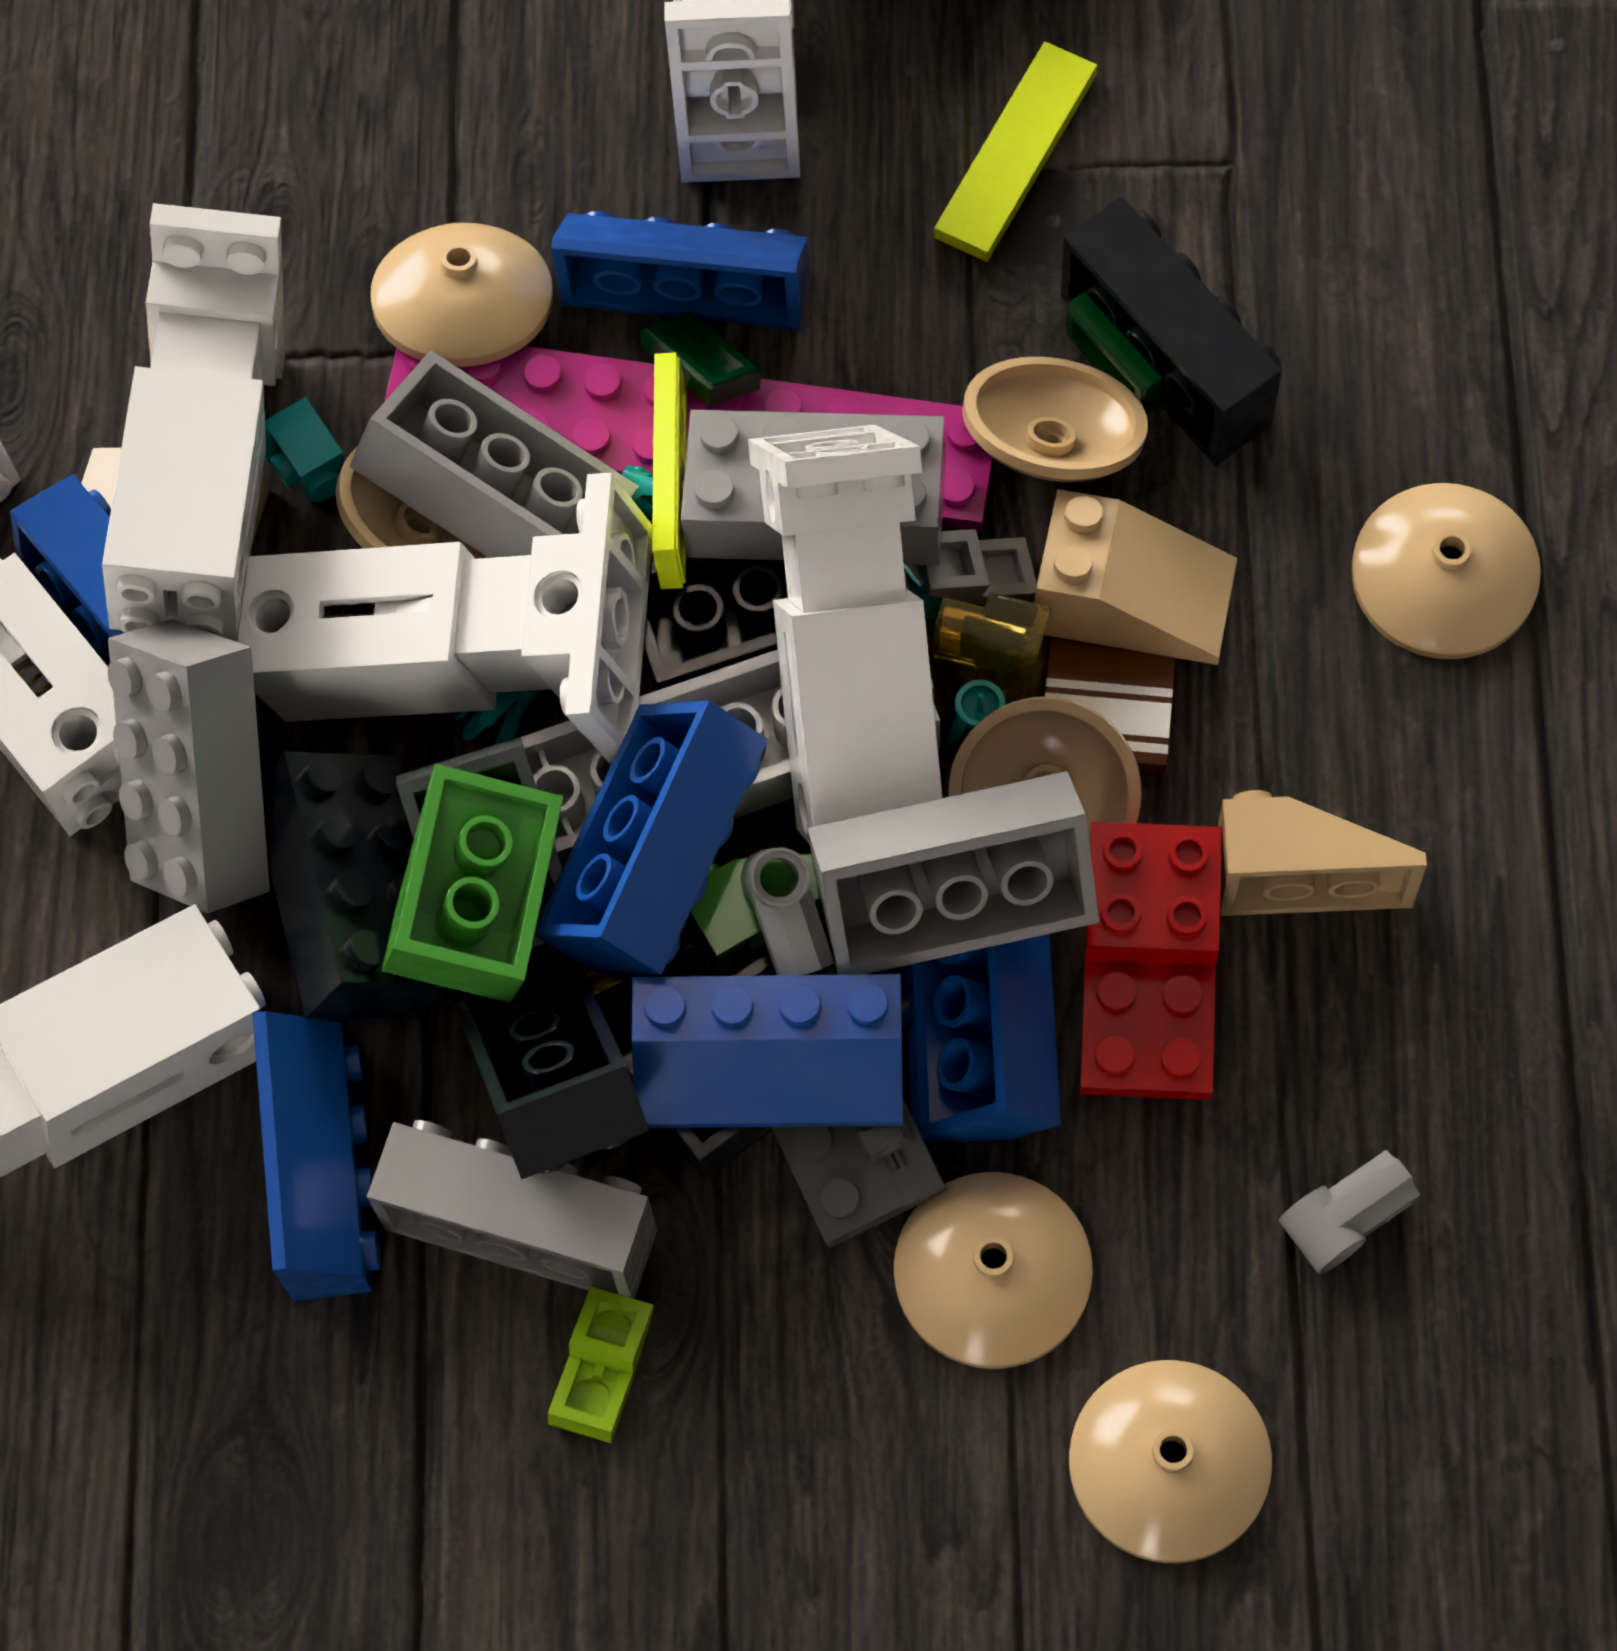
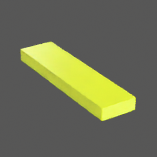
[934,41,1097,262]
[652,352,687,590]

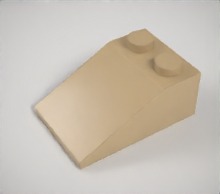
[1031,489,1237,665]
[1218,790,1427,916]

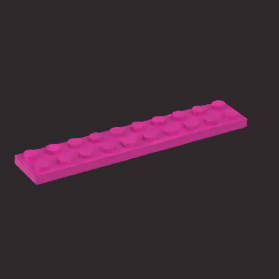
[384,346,994,532]

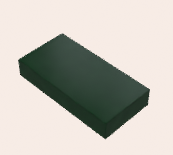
[1066,291,1162,415]
[640,311,761,407]

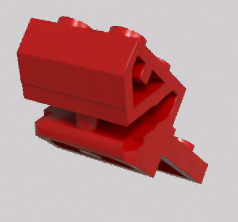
[1080,822,1222,1100]

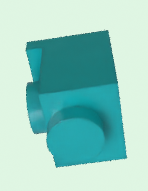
[265,397,346,503]

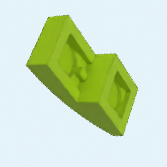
[548,1286,654,1443]

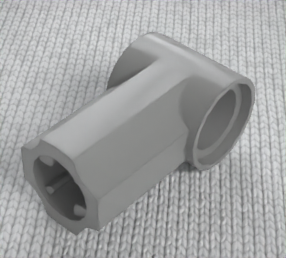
[741,847,835,975]
[1278,1150,1420,1275]

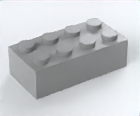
[349,350,639,558]
[681,409,946,565]
[108,619,270,914]
[807,771,1099,975]
[367,1120,657,1299]

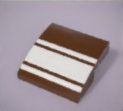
[1045,637,1175,774]

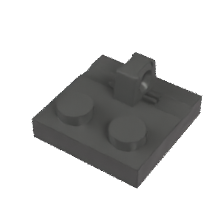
[772,1097,948,1248]

